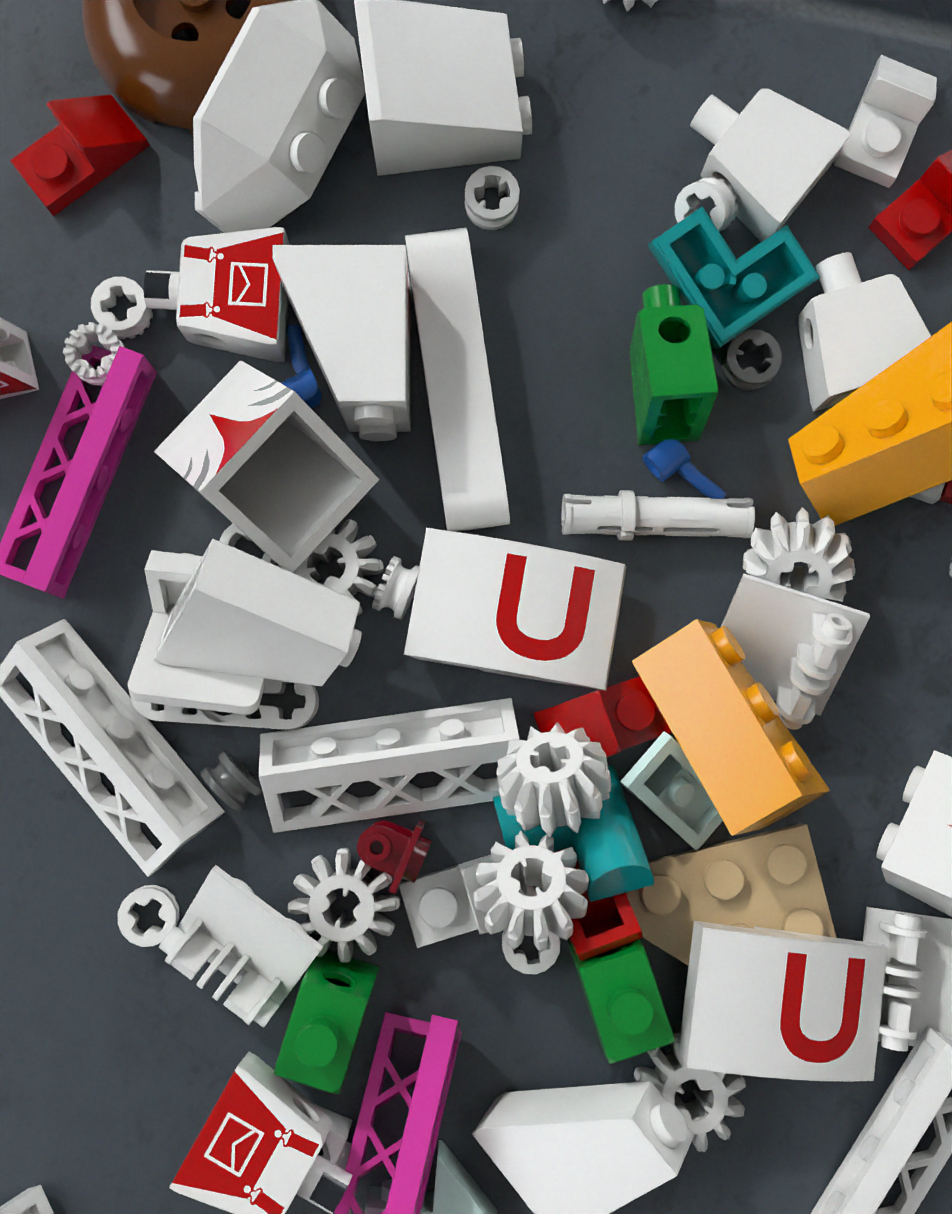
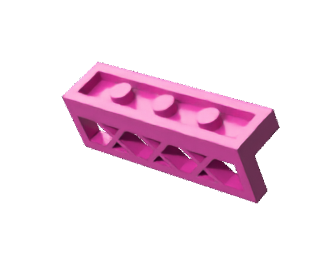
[0,344,157,599]
[334,1012,462,1214]

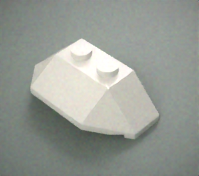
[193,0,366,233]

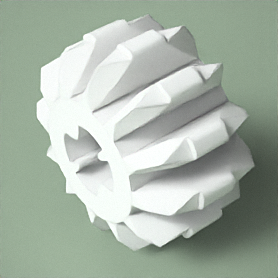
[743,507,855,602]
[279,519,384,616]
[496,721,611,838]
[474,831,589,952]
[288,848,400,962]
[634,1033,746,1152]

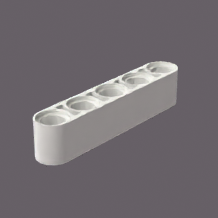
[405,227,510,532]

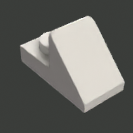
[834,55,937,188]
[399,855,536,948]

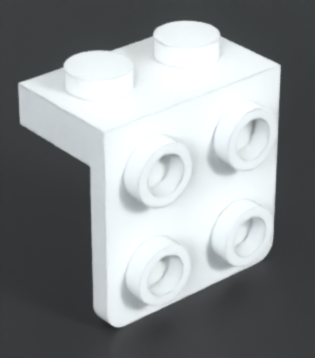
[128,550,279,715]

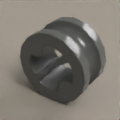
[721,329,782,391]
[200,750,263,814]

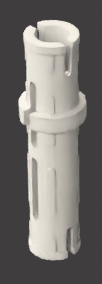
[561,490,755,541]

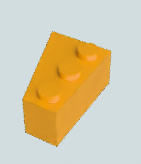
[788,322,952,526]
[632,619,830,836]

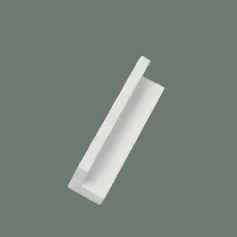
[0,619,225,877]
[259,698,519,833]
[811,1025,952,1214]

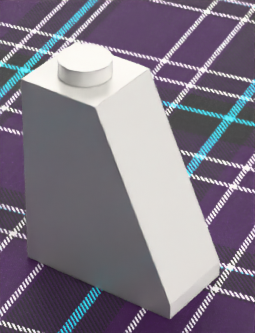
[154,539,362,686]
[472,1081,694,1214]

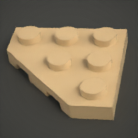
[625,823,837,966]

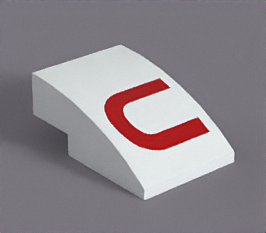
[404,528,627,691]
[678,921,888,1082]

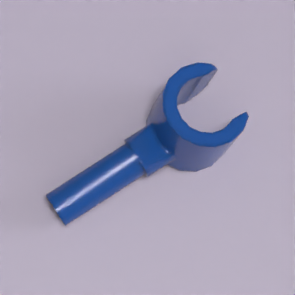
[280,325,323,408]
[642,439,727,499]

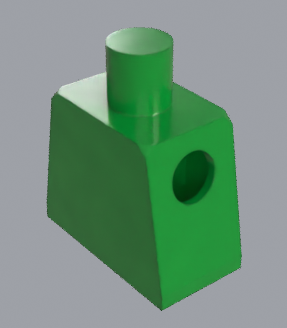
[630,284,718,445]
[567,938,675,1064]
[273,950,380,1095]

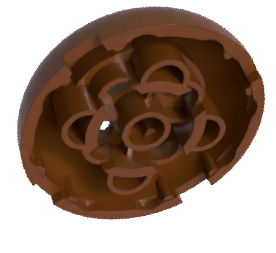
[82,0,324,134]

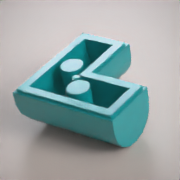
[647,206,820,349]
[493,765,654,902]

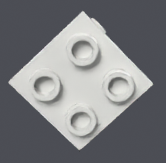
[721,573,870,730]
[158,865,323,1028]
[863,907,952,1051]

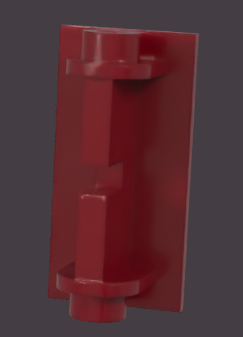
[357,819,432,894]

